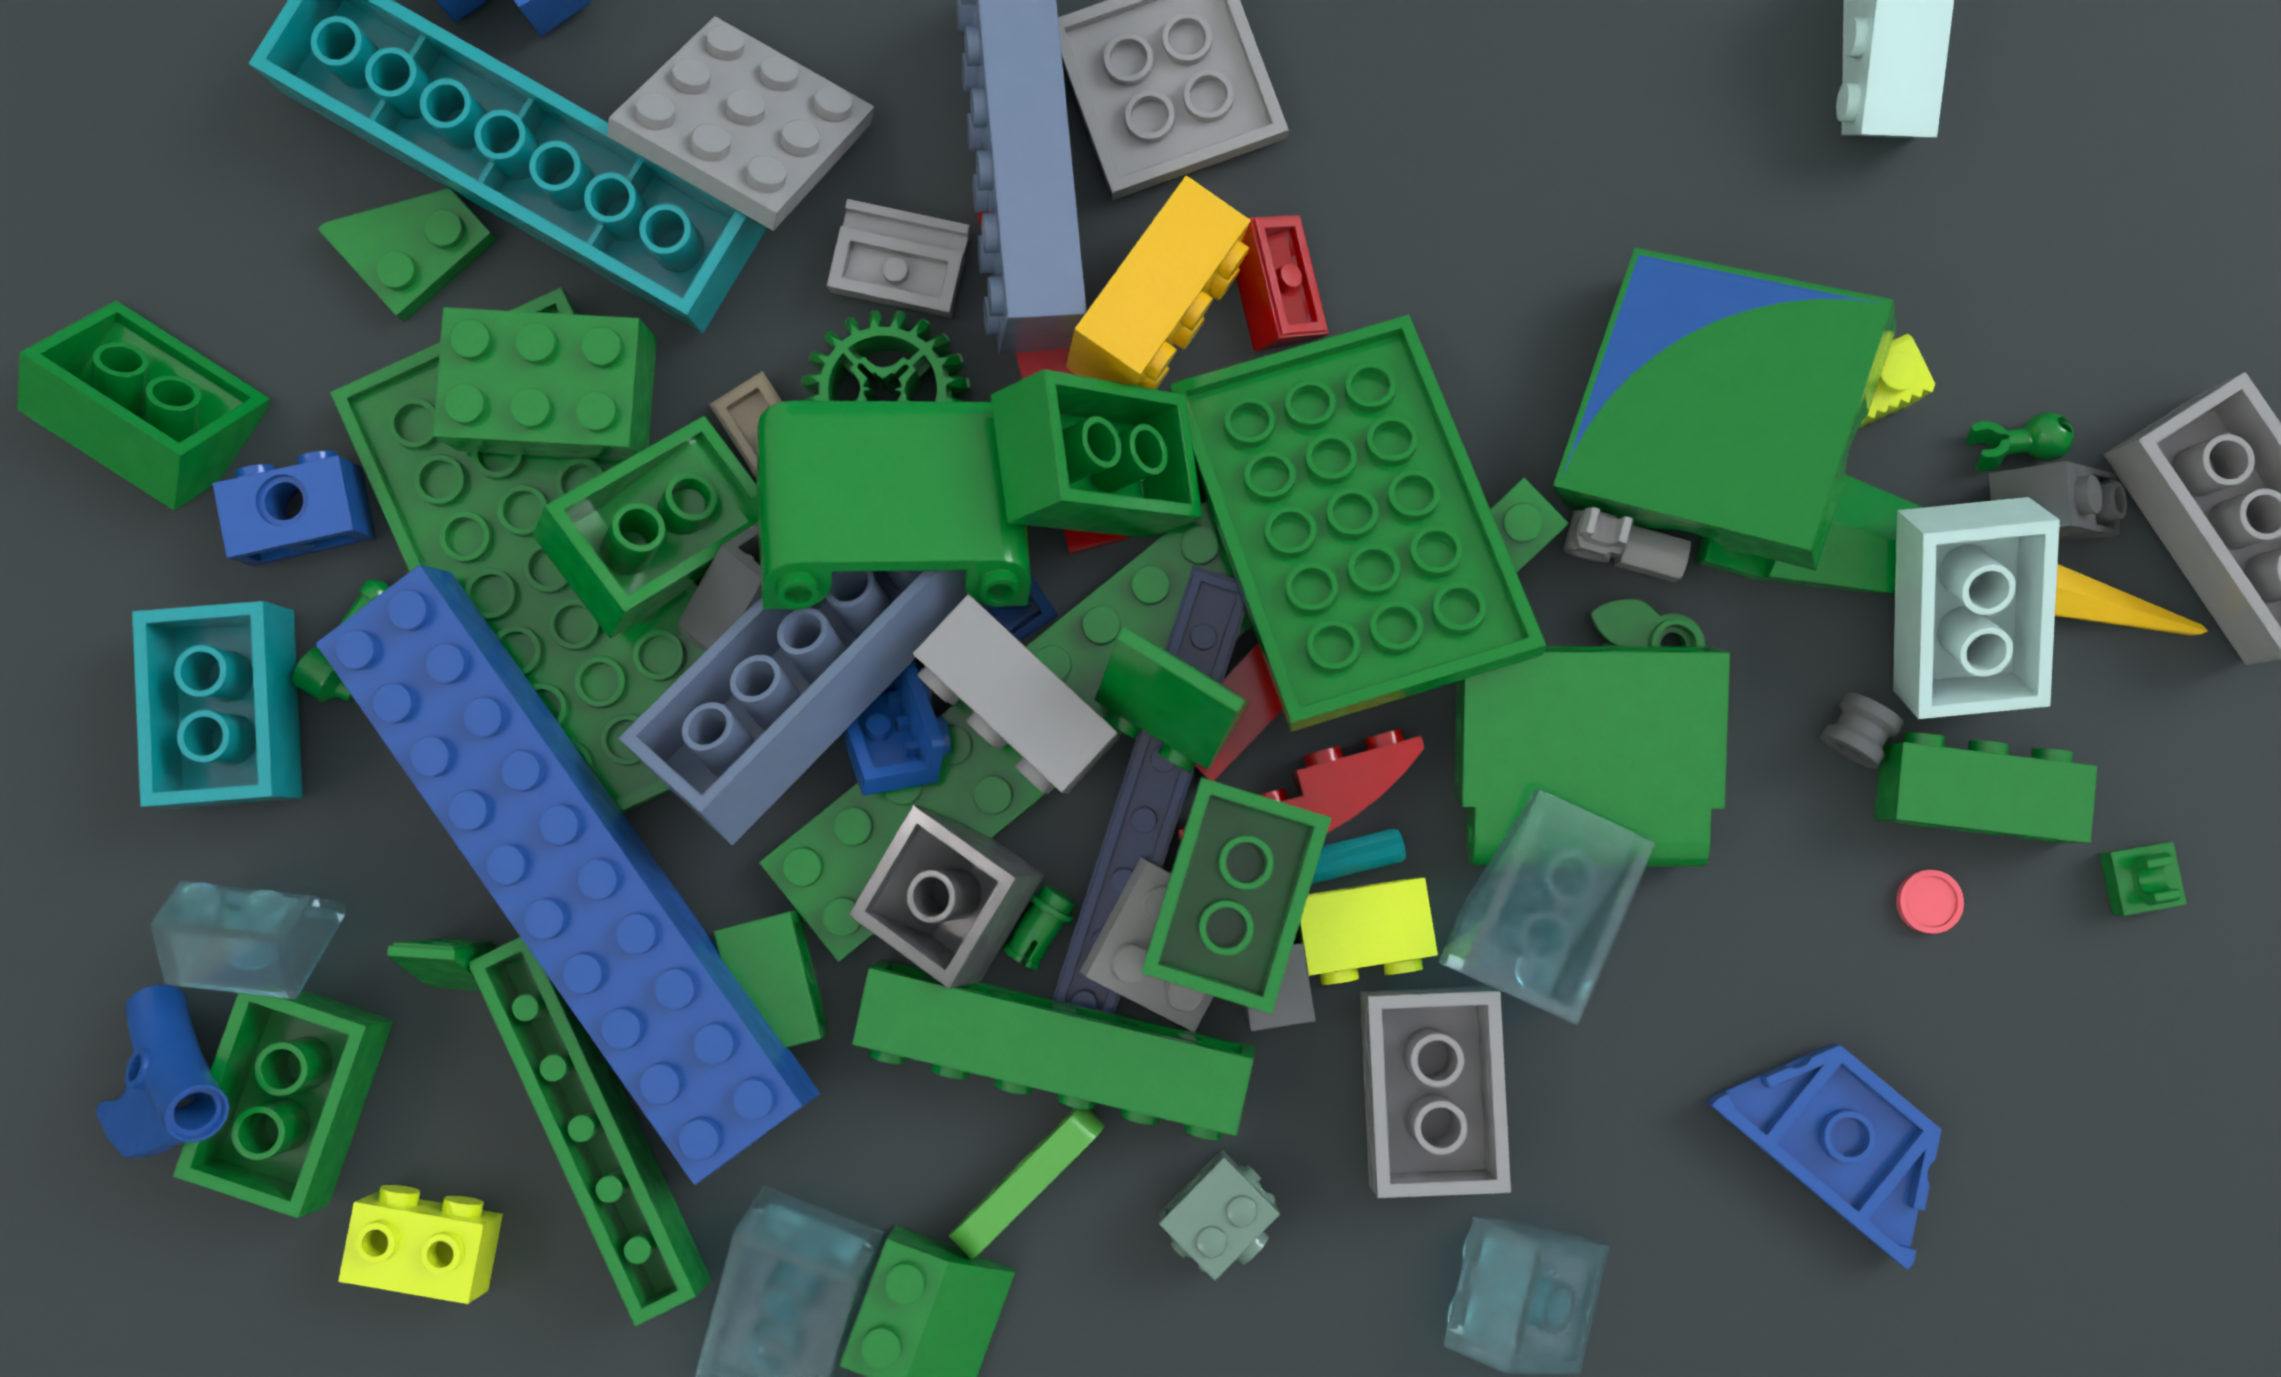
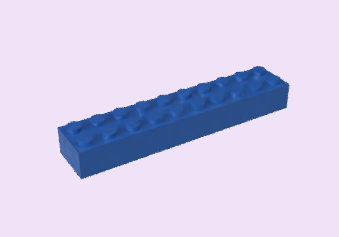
[315,565,821,1186]

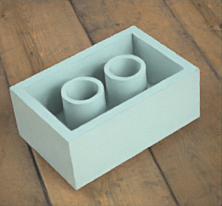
[1893,497,2060,719]

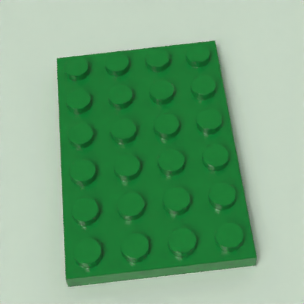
[1170,314,1546,732]

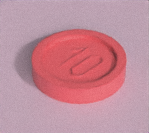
[1896,870,1964,934]

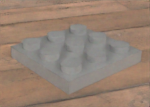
[1058,0,1289,200]
[607,16,875,231]

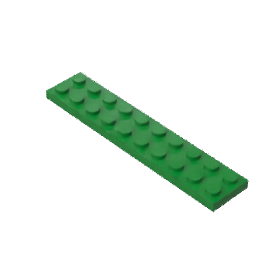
[759,500,1253,962]

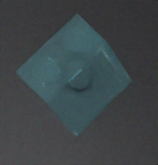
[150,881,347,999]
[1443,1216,1610,1374]

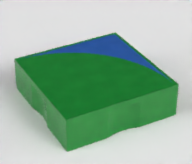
[1553,247,1896,571]

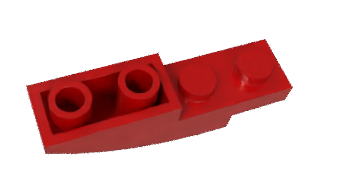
[1177,729,1425,841]

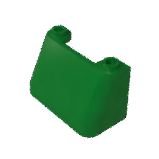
[756,401,1031,610]

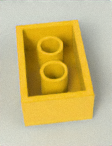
[1066,176,1251,390]

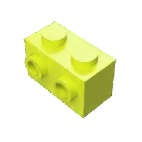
[338,1185,503,1304]

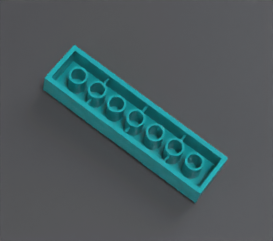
[248,0,767,334]

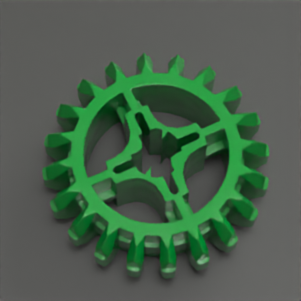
[801,310,972,402]

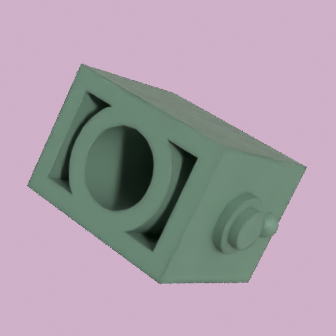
[1158,1148,1280,1281]

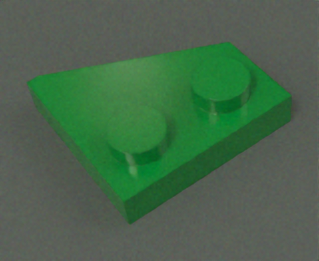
[318,188,498,322]

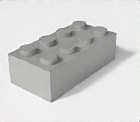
[2103,372,2281,665]

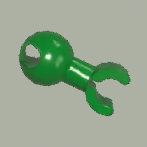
[1965,412,2074,471]

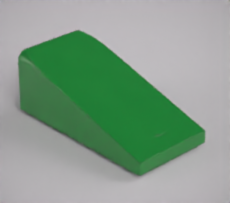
[387,937,496,991]

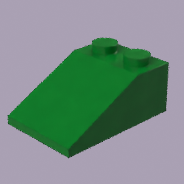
[532,416,758,639]
[1095,627,1251,773]

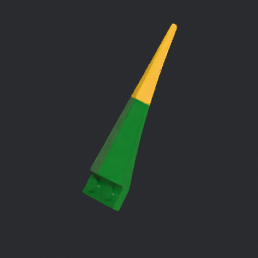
[1695,475,2208,636]

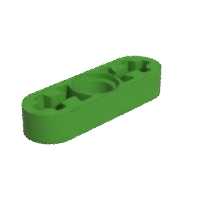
[948,1108,1105,1260]

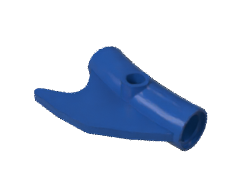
[96,985,229,1159]

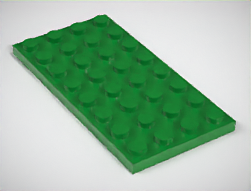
[330,287,704,814]

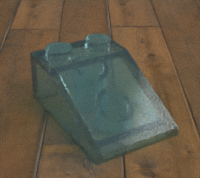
[1438,789,1655,1025]
[695,1186,884,1377]

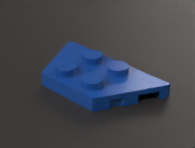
[1705,1043,1942,1270]

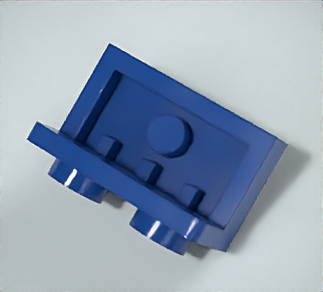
[841,660,951,796]

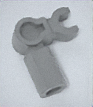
[1563,507,1691,582]

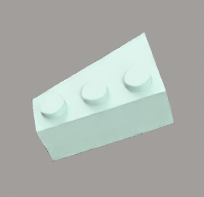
[1836,0,1954,138]

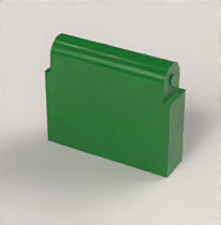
[1454,646,1730,867]

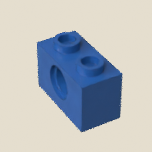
[212,450,376,567]

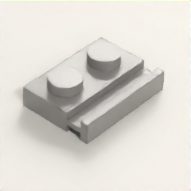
[827,199,971,319]

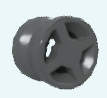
[1820,692,1904,769]

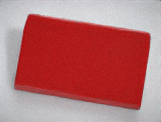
[1236,215,1329,351]

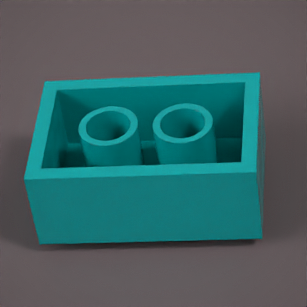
[132,601,303,809]

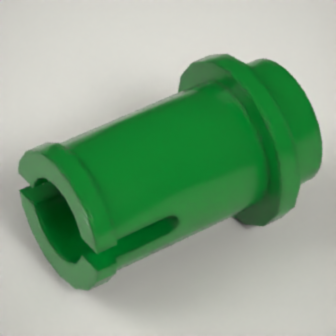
[1002,884,1076,971]

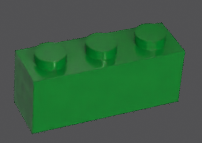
[1874,732,2097,844]

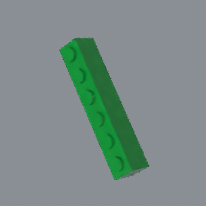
[467,937,712,1327]
[852,959,1255,1140]

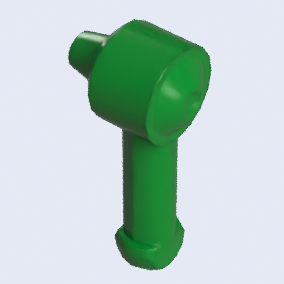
[292,580,389,702]

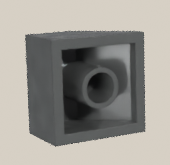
[849,805,1045,989]

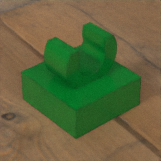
[2099,841,2187,916]

